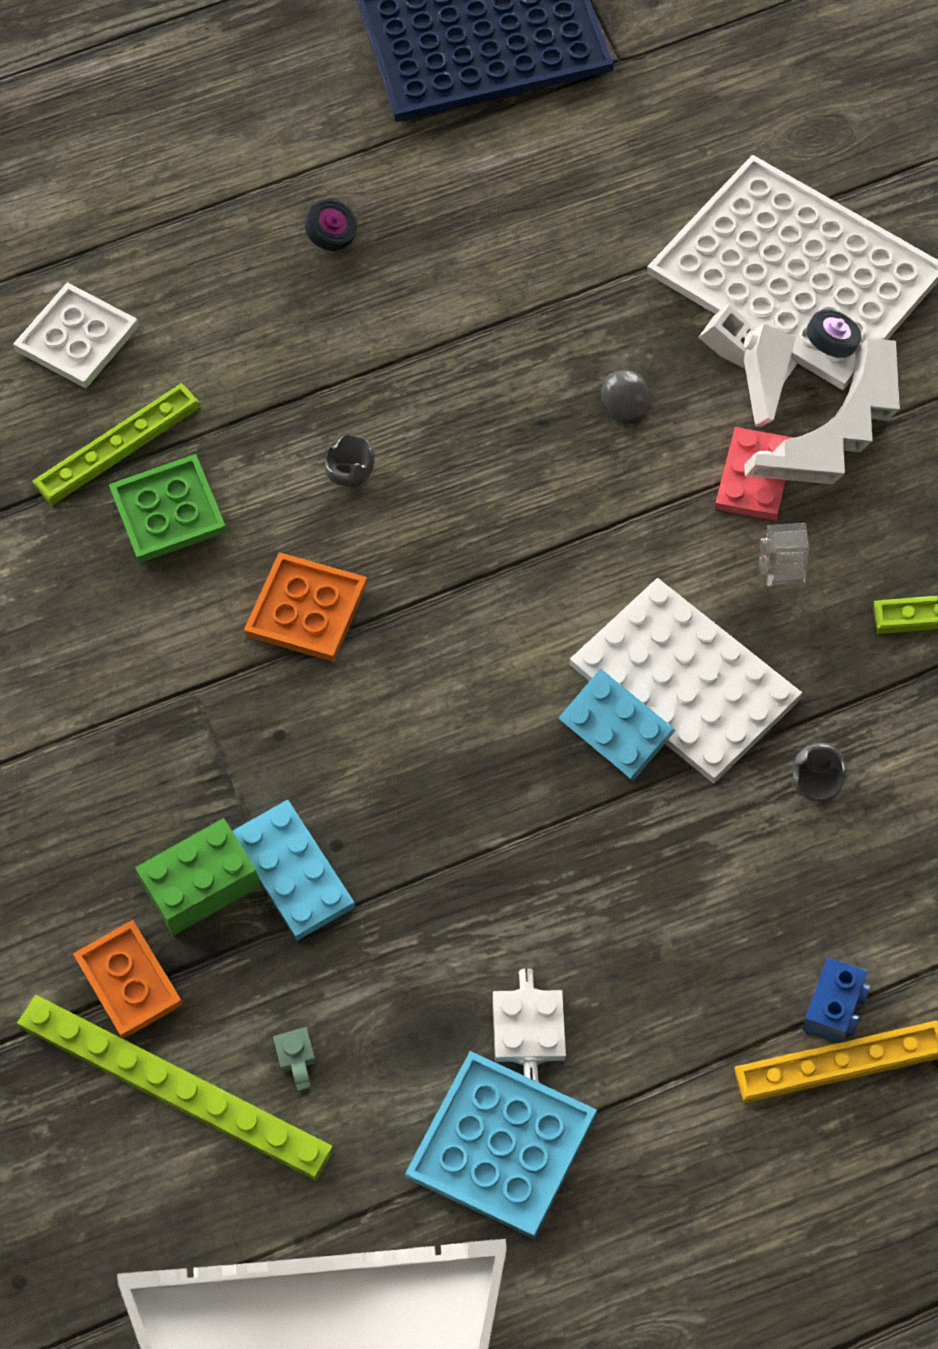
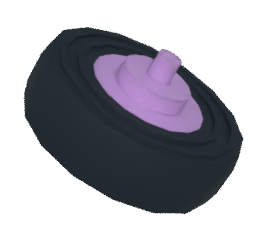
[806,310,862,358]

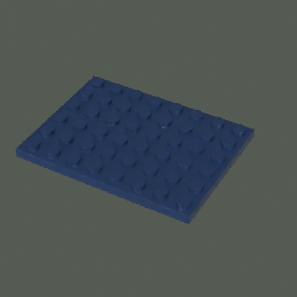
[356,0,614,122]

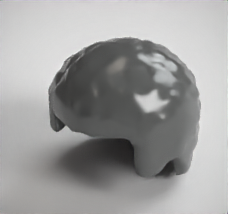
[601,370,650,421]
[325,435,375,486]
[793,743,846,801]

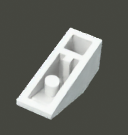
[698,304,797,384]
[744,323,796,428]

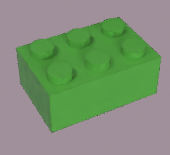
[135,818,261,936]

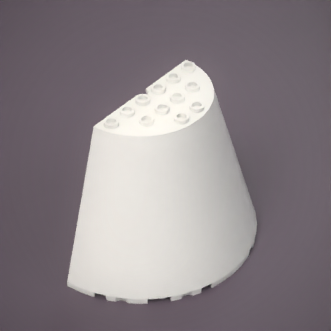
[118,1239,507,1349]

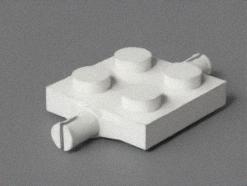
[492,969,566,1083]

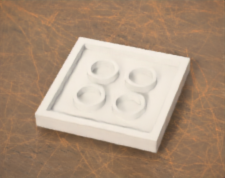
[13,283,139,389]

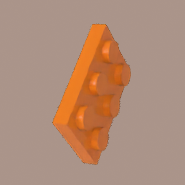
[73,920,183,1039]

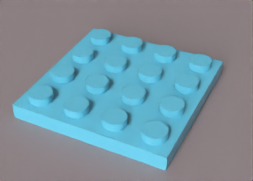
[405,1051,597,1239]

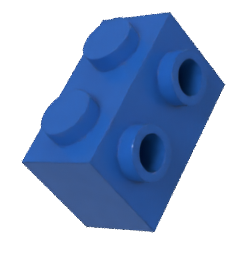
[803,957,871,1043]

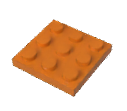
[244,552,368,662]

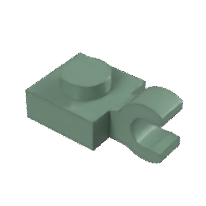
[273,1027,316,1092]

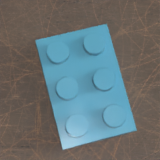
[559,668,676,781]

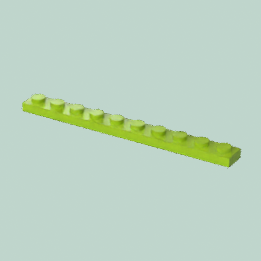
[17,994,334,1181]

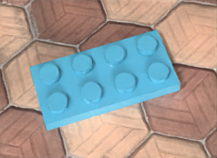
[232,800,355,941]

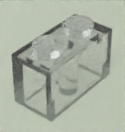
[759,523,809,586]

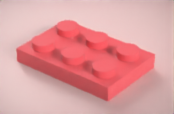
[715,427,793,521]

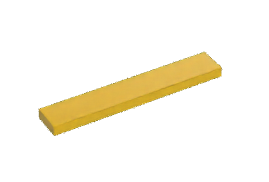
[734,1020,938,1104]

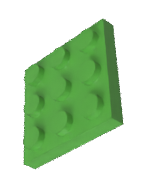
[109,454,227,563]

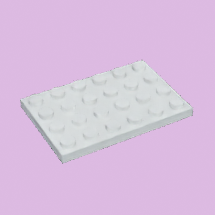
[570,578,802,784]

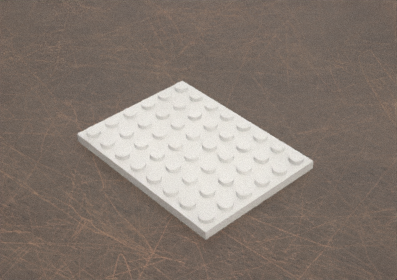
[647,155,938,390]

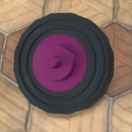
[305,199,357,251]

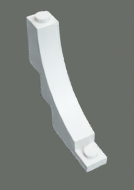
[744,336,900,484]

